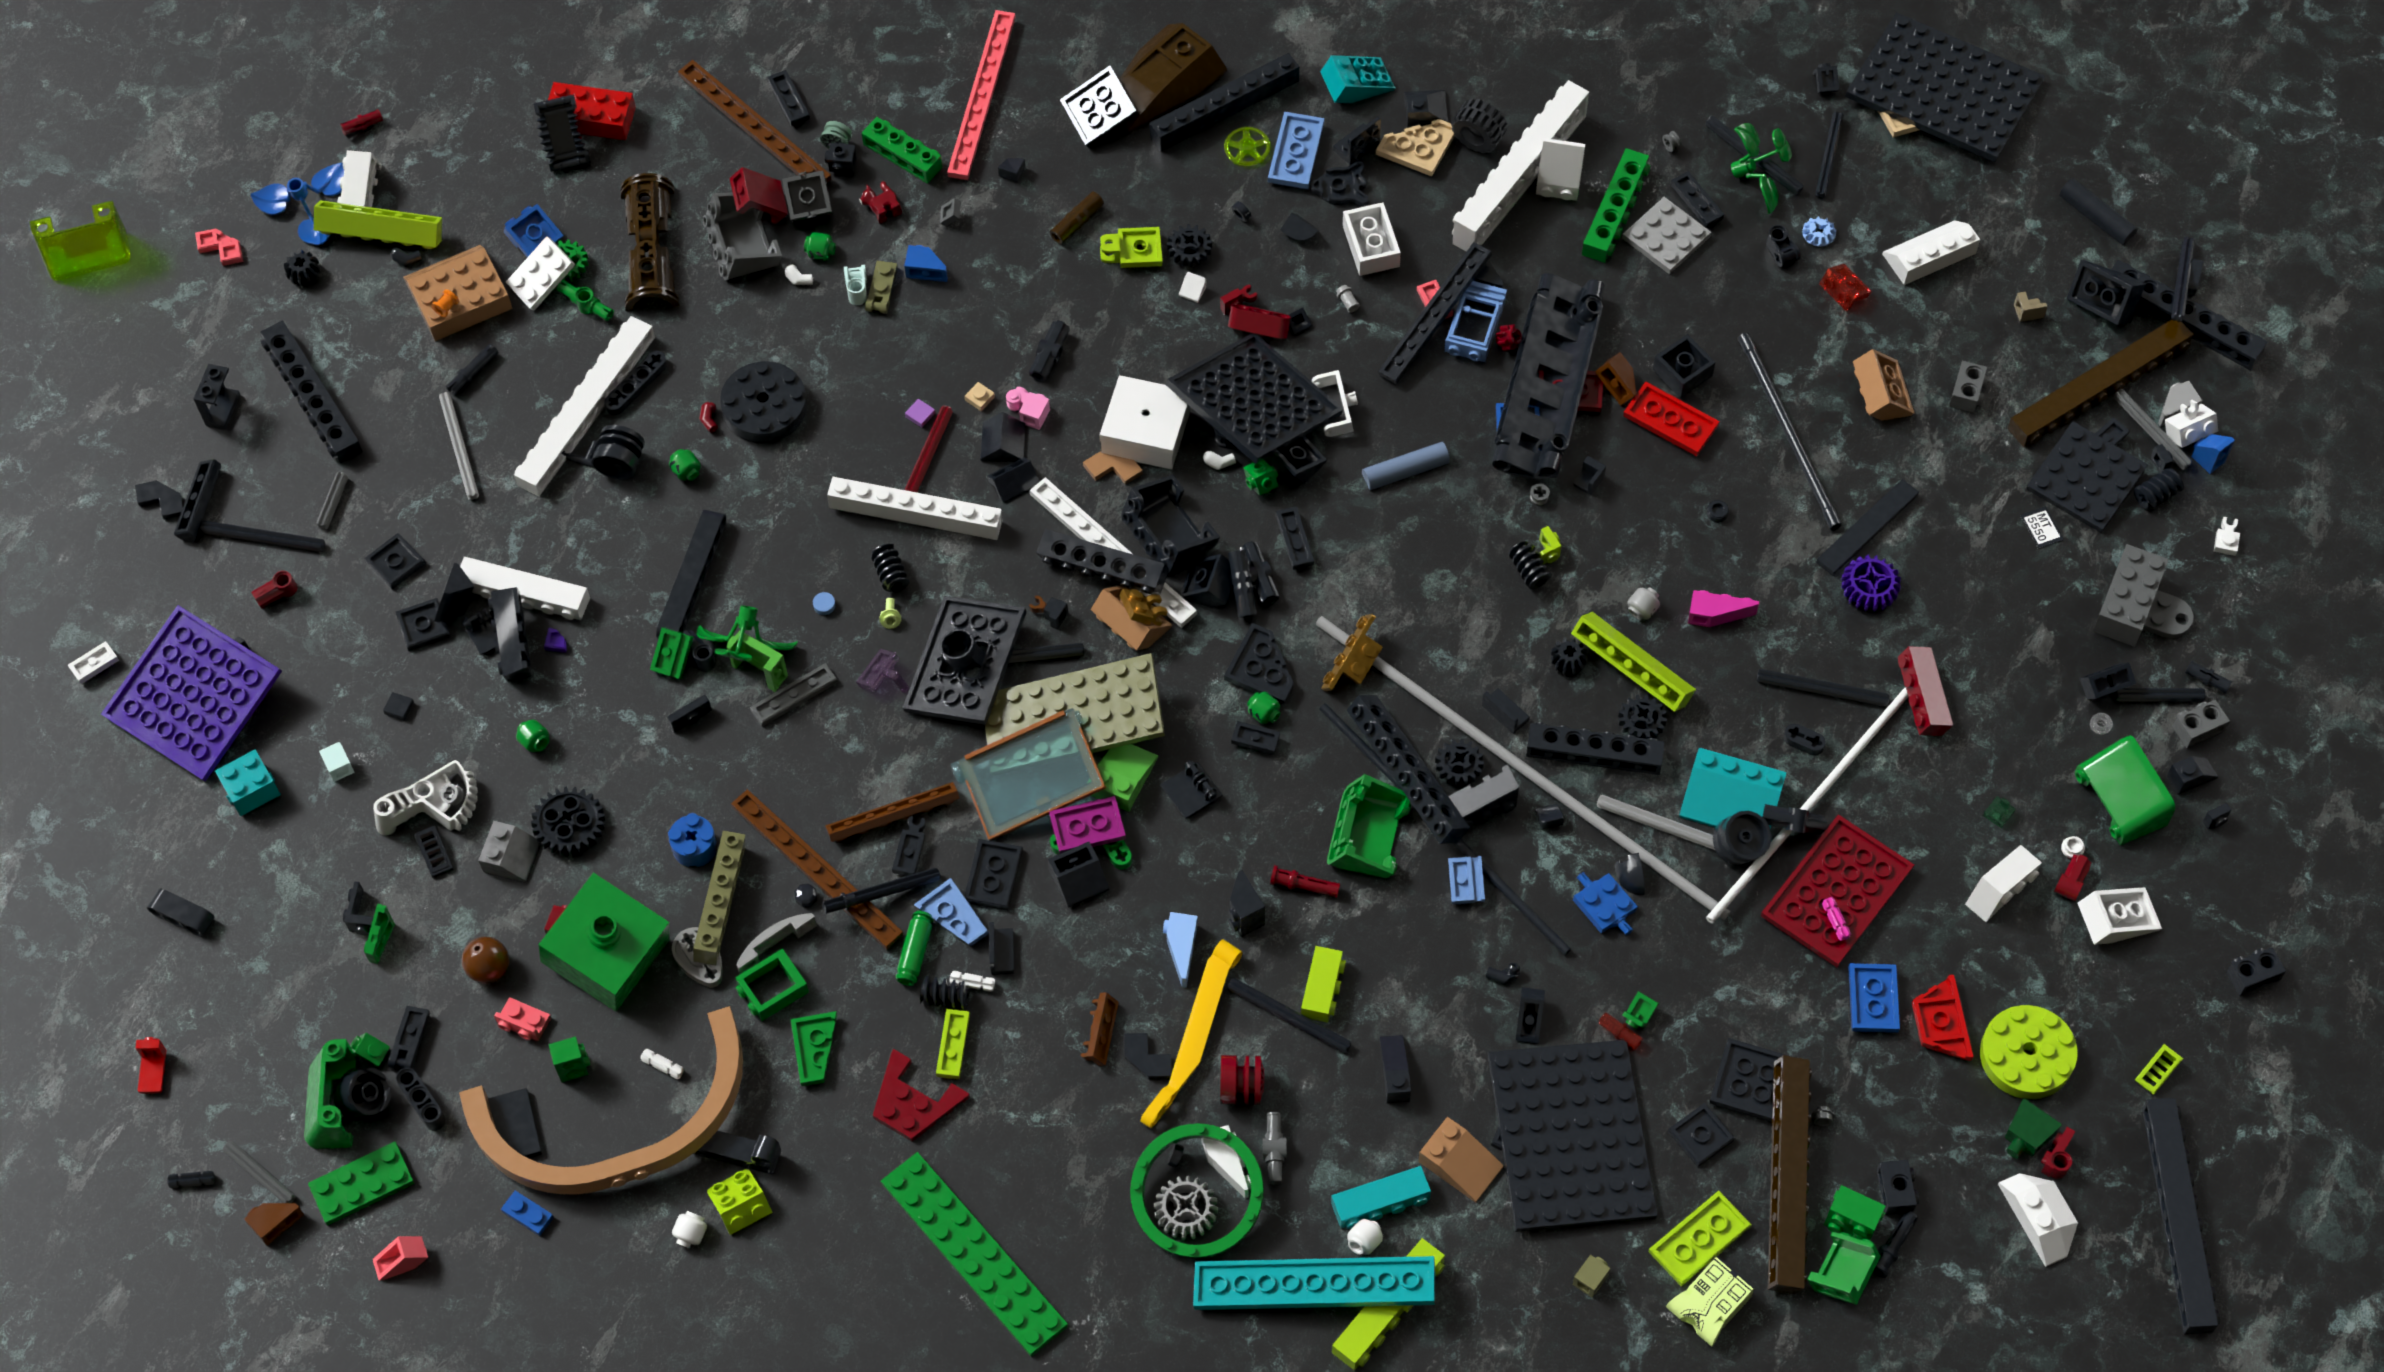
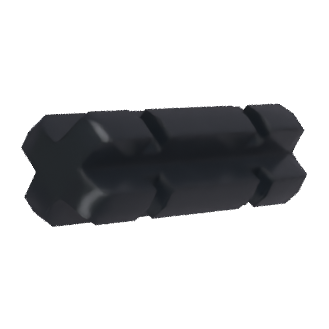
[167,1171,215,1188]

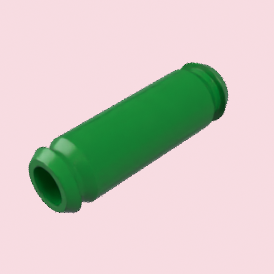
[895,911,934,986]

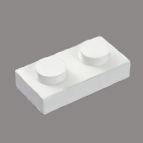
[68,641,119,684]

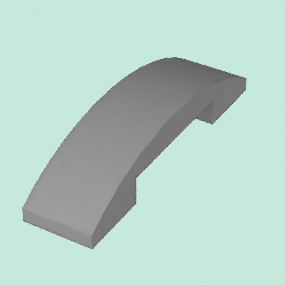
[737,913,817,974]

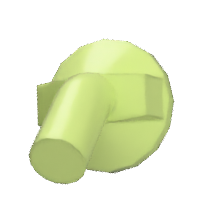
[879,598,901,629]

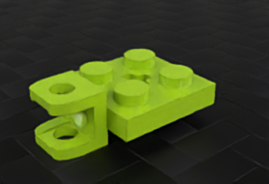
[1100,227,1162,268]

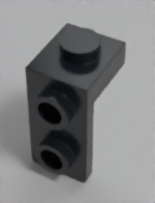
[343,881,374,935]

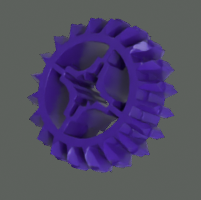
[1841,555,1901,612]

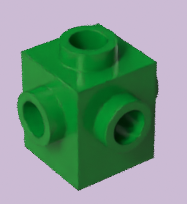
[1243,460,1278,496]

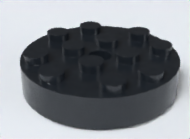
[720,361,807,443]

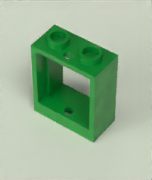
[735,949,809,1021]

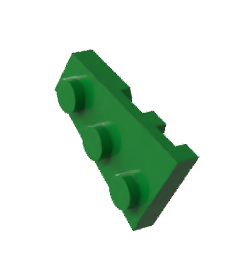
[791,1011,837,1087]

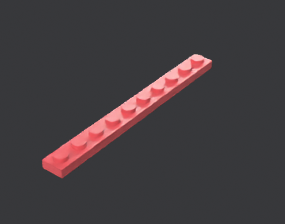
[947,10,1016,180]

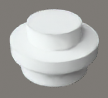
[2061,836,2085,859]

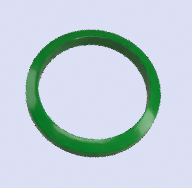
[1130,1123,1264,1258]

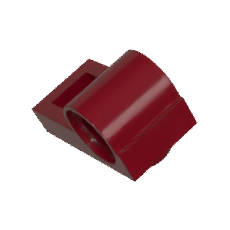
[2041,1127,2076,1179]

